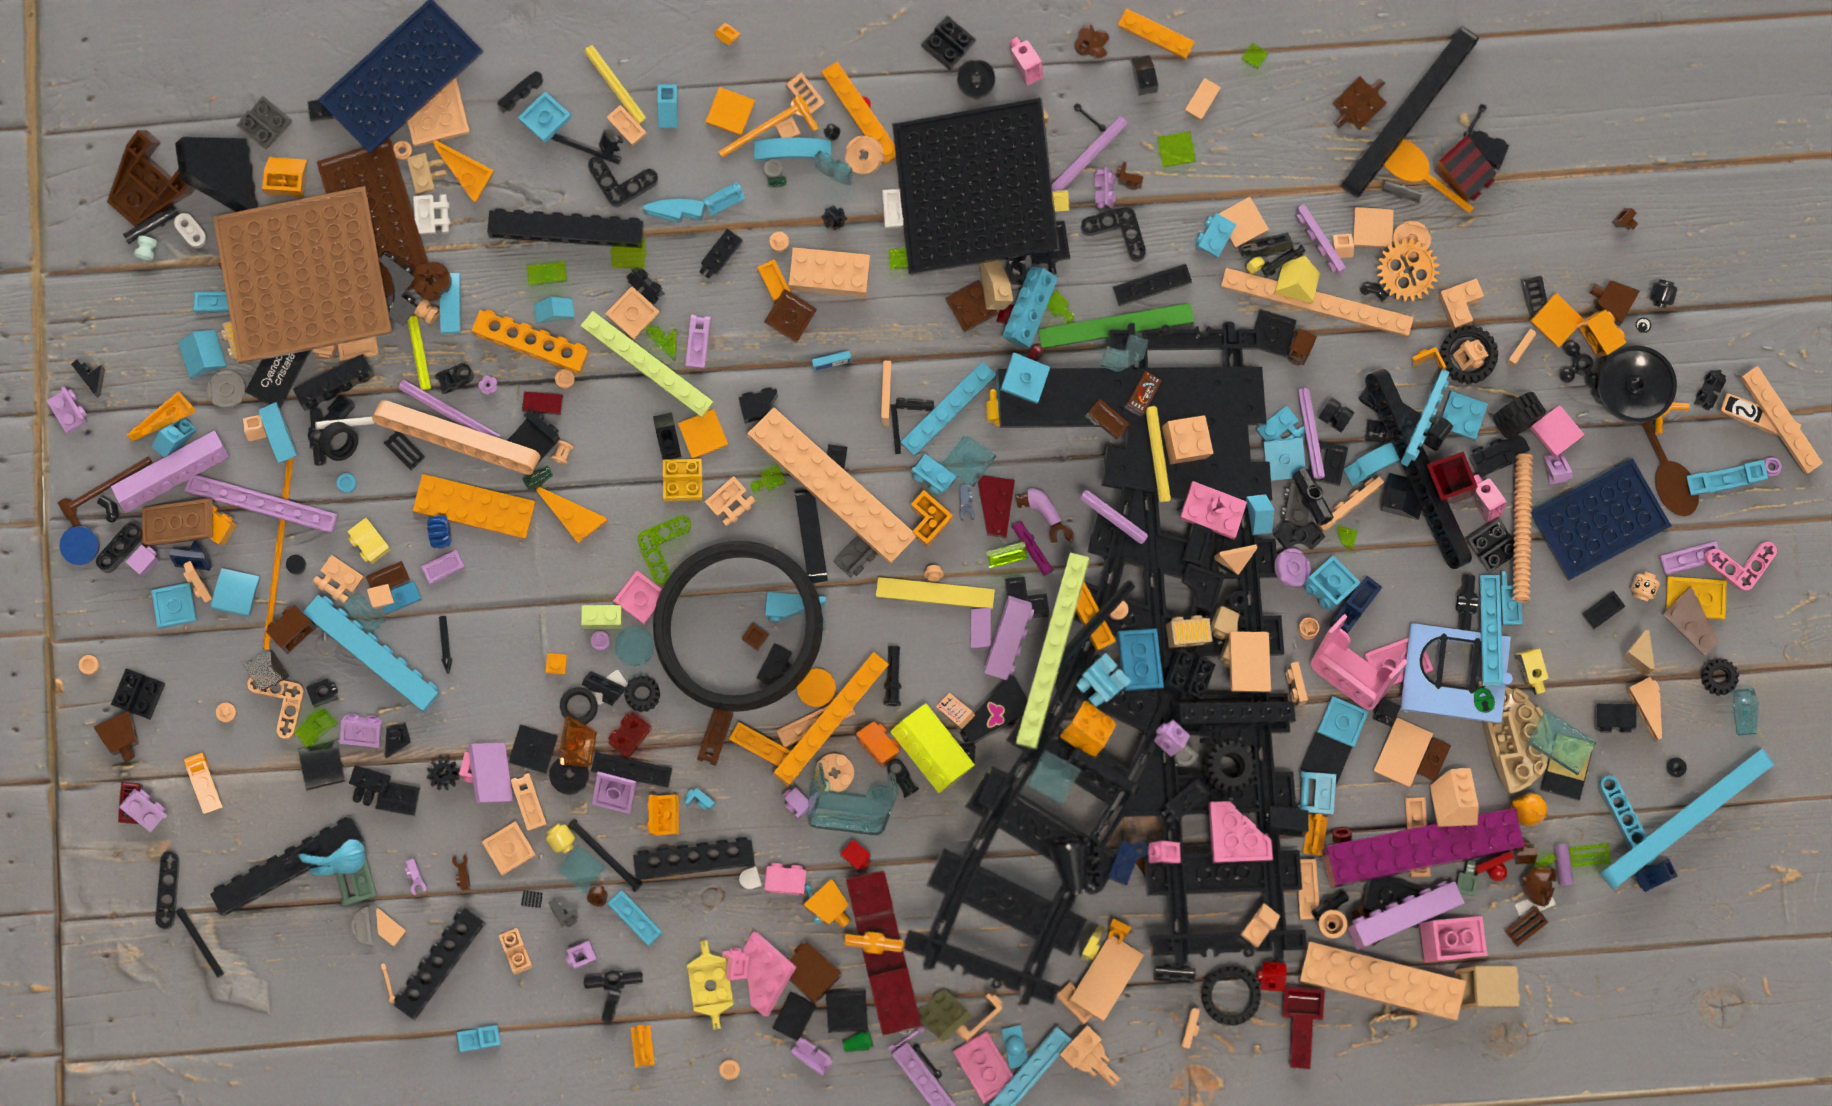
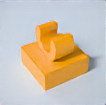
[1108,918,1131,944]

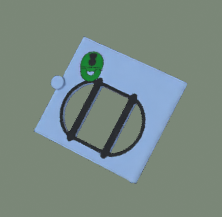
[1400,624,1513,724]

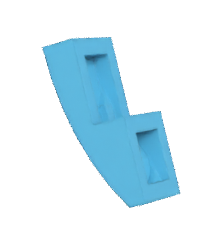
[456,1025,501,1053]

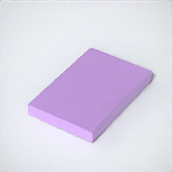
[468,743,513,804]

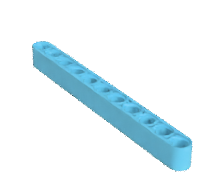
[1600,749,1774,890]

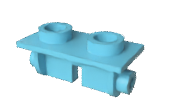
[703,182,746,216]

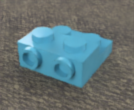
[1304,555,1361,611]

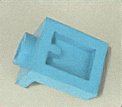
[684,788,716,810]

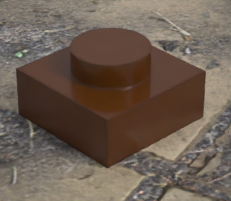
[742,623,769,651]

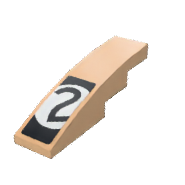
[1720,393,1801,437]

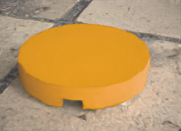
[797,668,836,708]

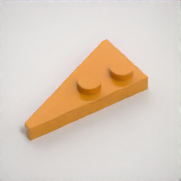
[433,140,494,204]
[126,391,196,442]
[536,487,608,544]

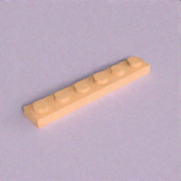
[1740,366,1823,475]

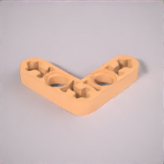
[247,675,305,740]

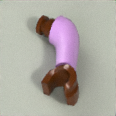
[1016,488,1074,543]

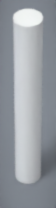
[315,416,374,430]

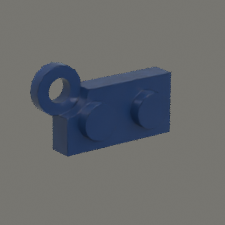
[1107,841,1148,886]

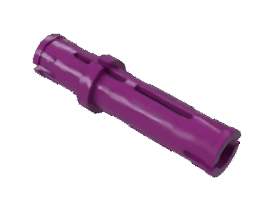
[1012,521,1054,577]

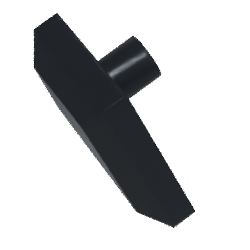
[385,723,411,759]

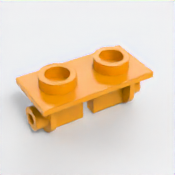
[1303,814,1328,856]
[630,1025,655,1067]

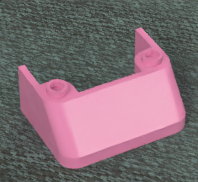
[1311,614,1407,710]

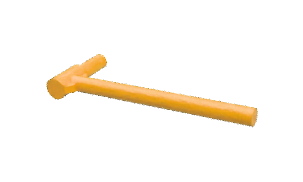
[718,94,819,158]

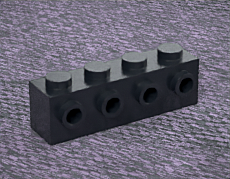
[293,354,374,411]

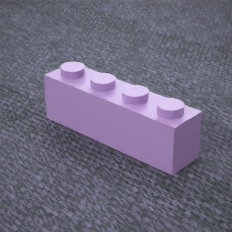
[984,596,1034,680]

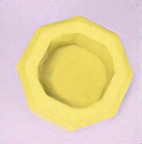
[1246,256,1265,275]

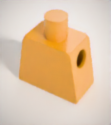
[803,879,851,928]

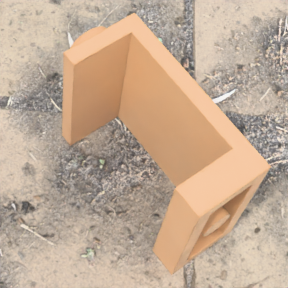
[956,994,1003,1043]

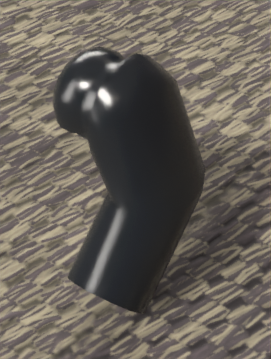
[1360,282,1389,302]

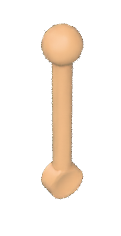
[381,963,395,1004]

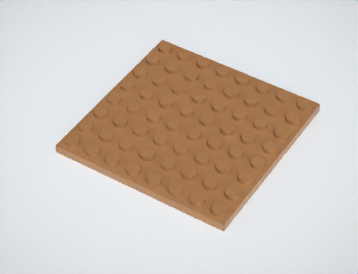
[213,186,393,364]

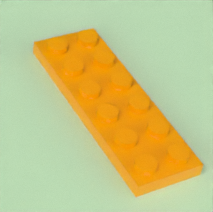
[412,474,536,540]

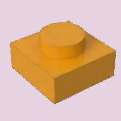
[714,23,741,46]
[545,653,567,675]

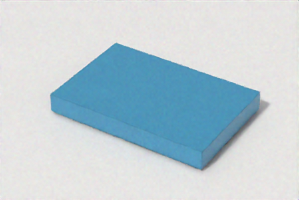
[1117,629,1164,691]

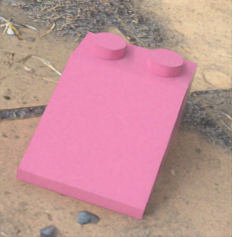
[1420,916,1487,963]

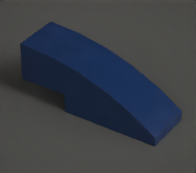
[1329,576,1382,634]

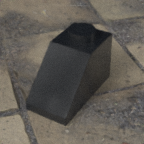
[1131,55,1159,96]
[653,412,682,460]

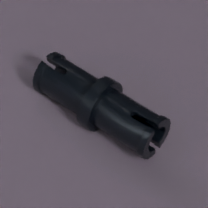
[1311,890,1349,921]

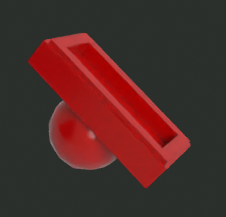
[1474,851,1515,882]

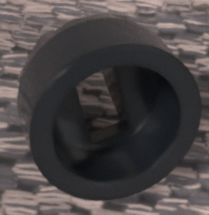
[824,124,841,141]

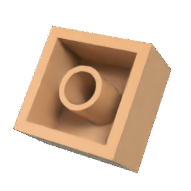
[1162,415,1213,464]

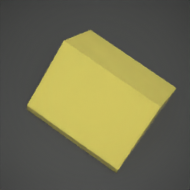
[1275,256,1320,303]

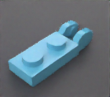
[1500,571,1523,626]

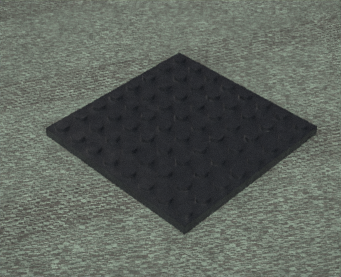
[892,98,1059,275]

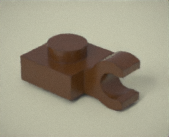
[452,855,471,891]

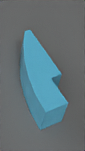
[643,199,706,224]
[440,273,462,334]
[259,402,299,463]

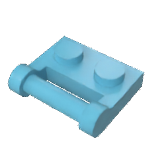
[1298,771,1336,814]

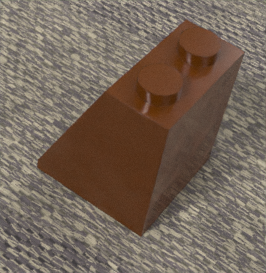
[787,942,842,1005]

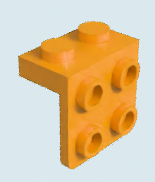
[1060,701,1116,758]

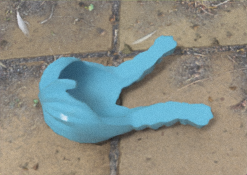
[299,839,366,876]

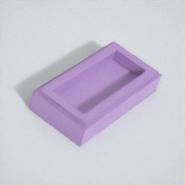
[421,550,465,585]

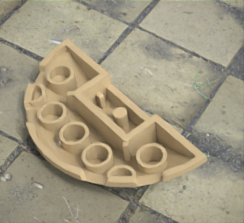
[1478,681,1552,794]

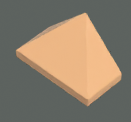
[1214,545,1257,575]

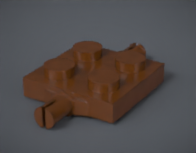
[1333,76,1387,131]

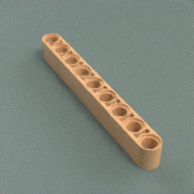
[372,400,540,475]

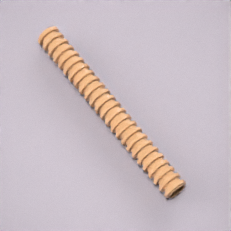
[1512,453,1533,602]

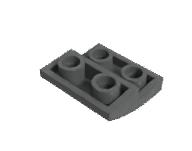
[237,96,293,149]

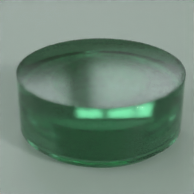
[767,177,787,188]

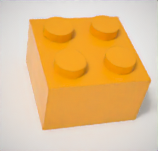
[1577,310,1627,358]

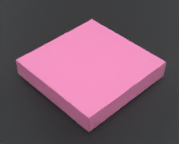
[1530,405,1585,458]
[613,571,662,625]

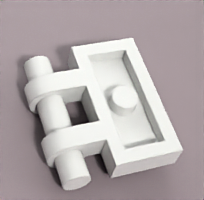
[414,194,451,235]

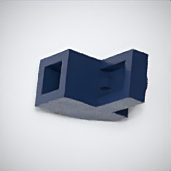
[1635,859,1678,892]

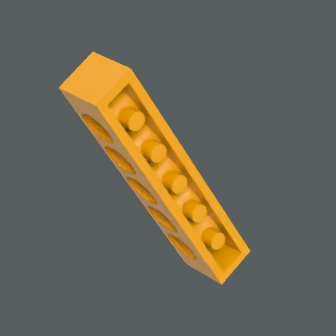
[471,309,590,375]

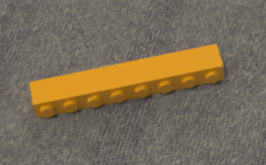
[772,652,889,788]

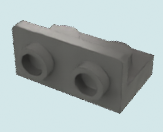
[1280,483,1310,527]
[834,536,878,578]
[548,898,579,928]

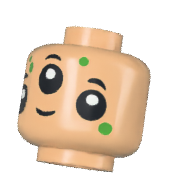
[1631,571,1660,602]

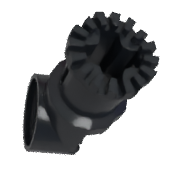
[887,760,919,798]

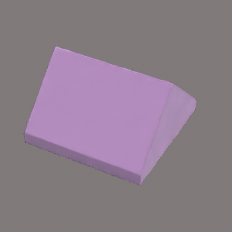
[592,772,638,814]

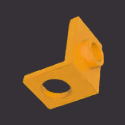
[1411,347,1446,371]

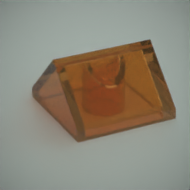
[559,715,597,767]

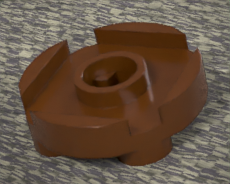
[413,262,452,301]

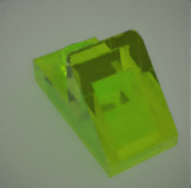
[646,325,677,361]

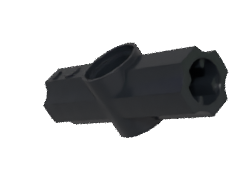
[1292,468,1334,526]

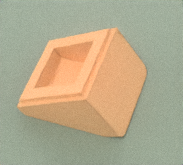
[1332,234,1354,258]
[243,415,267,441]
[367,584,394,609]

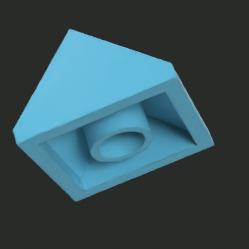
[178,330,227,379]

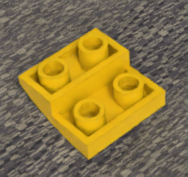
[663,459,703,502]

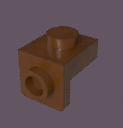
[1116,161,1144,190]

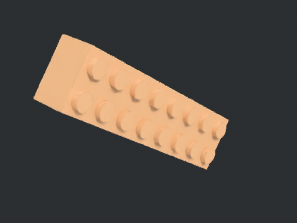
[1299,942,1466,1022]

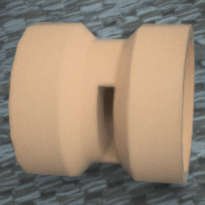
[414,299,440,325]
[1298,617,1319,640]

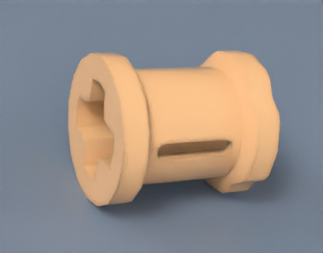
[551,440,574,465]

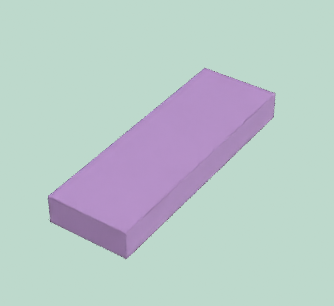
[1659,541,1719,576]

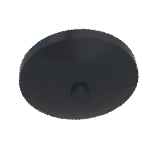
[1598,346,1677,423]

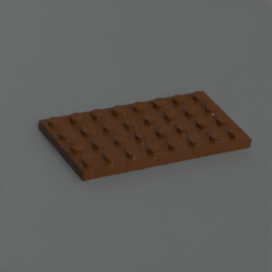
[317,139,434,298]

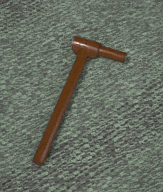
[57,456,152,527]

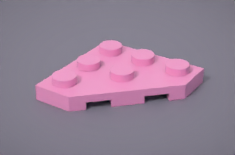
[1208,801,1273,863]
[743,932,796,1016]

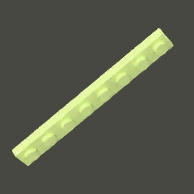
[581,311,714,418]

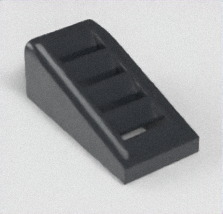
[1521,276,1547,318]

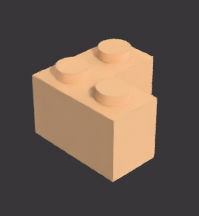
[1438,279,1484,331]

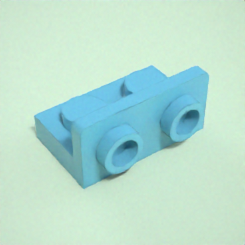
[911,454,957,496]

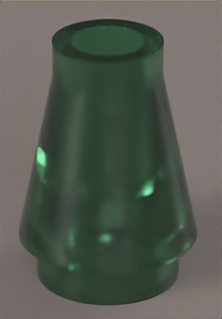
[522,466,553,491]

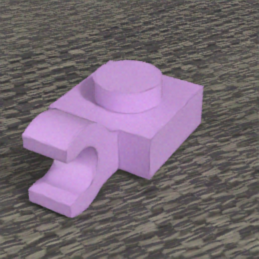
[405,859,427,896]

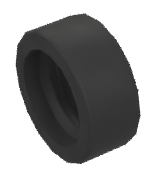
[319,422,358,461]
[560,687,598,726]

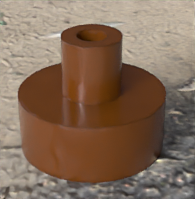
[587,885,608,907]

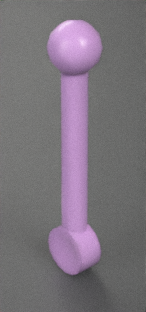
[889,1026,925,1053]

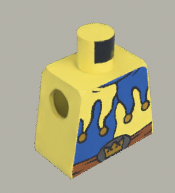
[1514,649,1548,695]

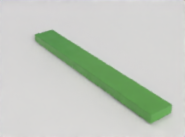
[1038,303,1194,349]

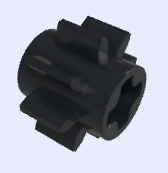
[822,205,847,231]

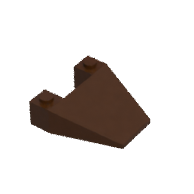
[107,130,195,227]

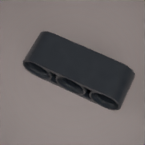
[96,523,142,573]

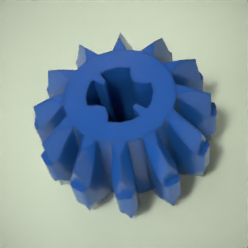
[427,515,452,549]

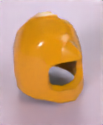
[1509,793,1548,827]

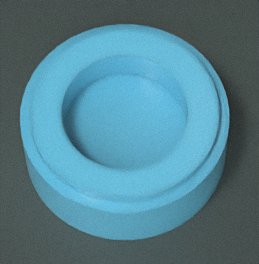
[336,473,357,494]

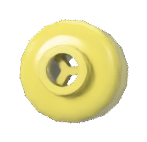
[546,823,575,854]

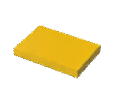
[1666,576,1727,620]

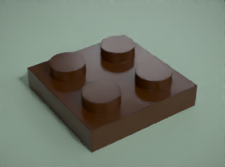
[945,280,998,333]
[764,289,817,343]

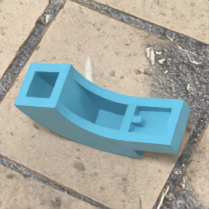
[1344,442,1401,486]

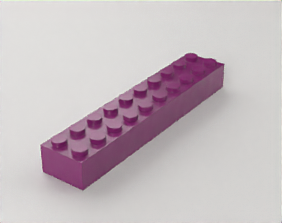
[1321,808,1525,888]

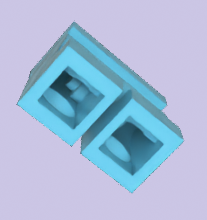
[1076,653,1131,707]

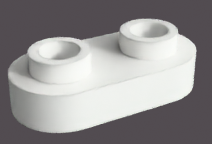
[174,213,207,248]

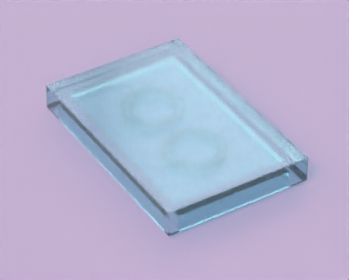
[1527,710,1597,775]

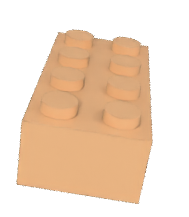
[789,247,870,298]

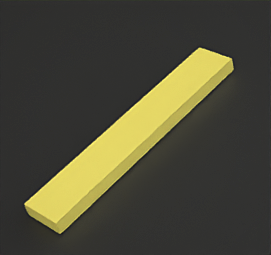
[876,577,995,610]

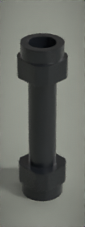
[1261,242,1305,277]

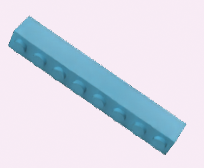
[303,595,440,713]

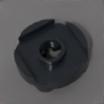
[957,60,996,99]
[549,755,589,795]

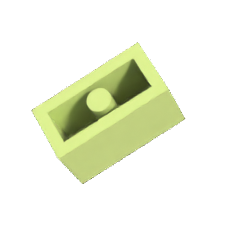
[581,605,623,629]

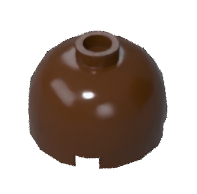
[1521,867,1557,907]

